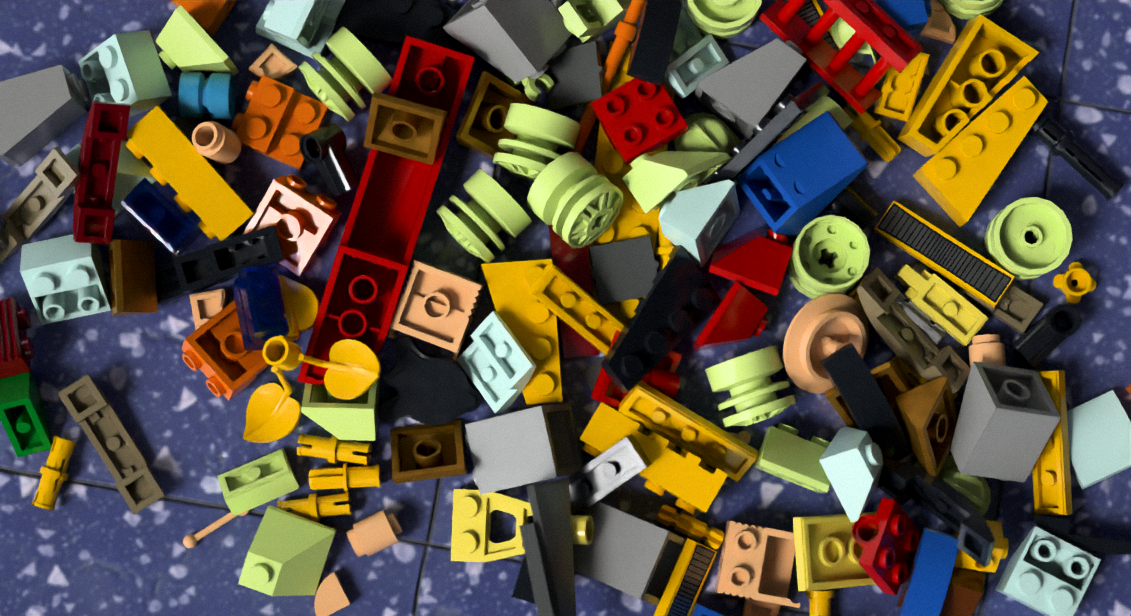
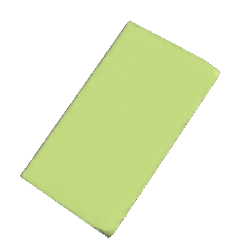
[218,448,299,515]

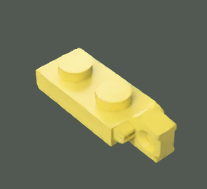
[894,264,989,346]

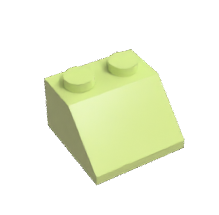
[753,423,831,493]

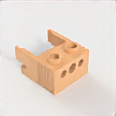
[388,260,485,361]
[714,521,800,608]

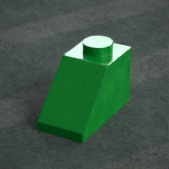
[0,371,52,457]

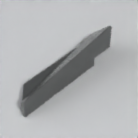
[519,479,576,616]

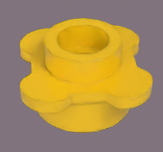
[1053,262,1096,304]

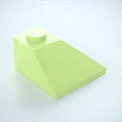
[155,5,239,76]
[622,151,731,214]
[301,361,380,441]
[238,505,337,596]

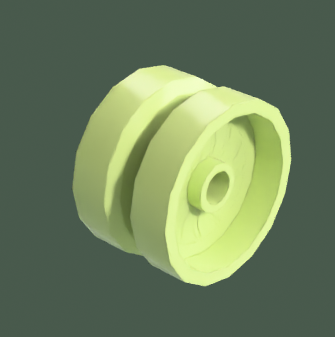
[683,0,762,40]
[984,197,1073,280]

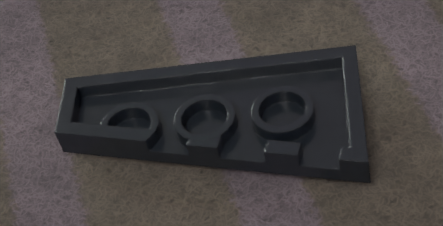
[332,0,477,57]
[706,81,830,185]
[601,245,722,393]

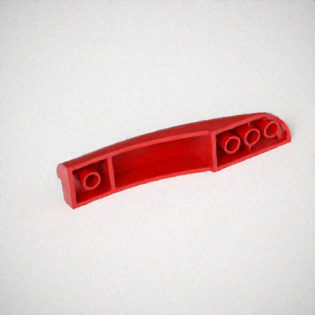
[297,35,475,384]

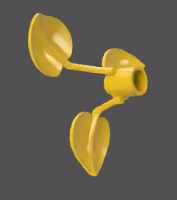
[243,275,381,443]

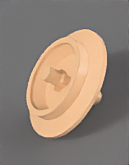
[783,293,869,393]

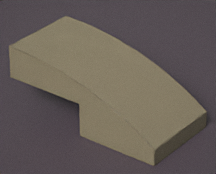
[963,281,1043,335]

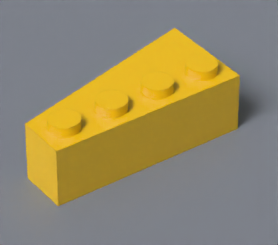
[897,14,1039,157]
[912,76,1048,227]
[125,105,254,241]
[481,259,563,407]
[579,402,728,515]

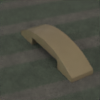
[0,147,81,264]
[857,266,970,394]
[57,374,165,515]

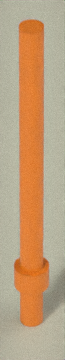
[566,0,644,155]

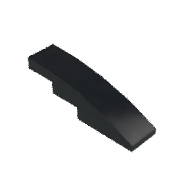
[155,225,285,304]

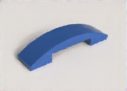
[898,527,959,616]

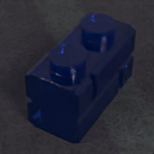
[120,178,202,256]
[232,266,289,351]

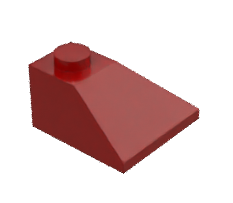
[708,227,794,296]
[692,281,769,351]

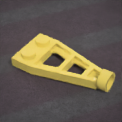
[451,489,594,562]

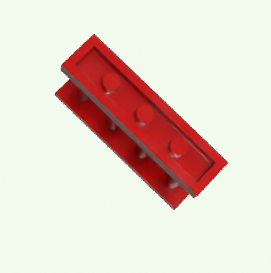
[759,0,924,114]

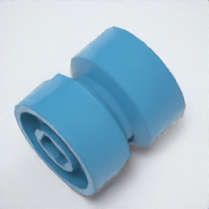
[178,72,235,119]

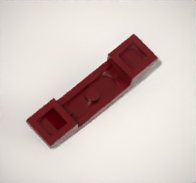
[73,101,131,244]
[548,225,599,359]

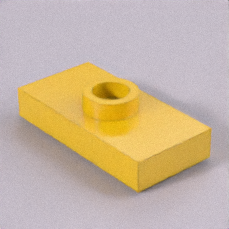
[873,52,930,122]

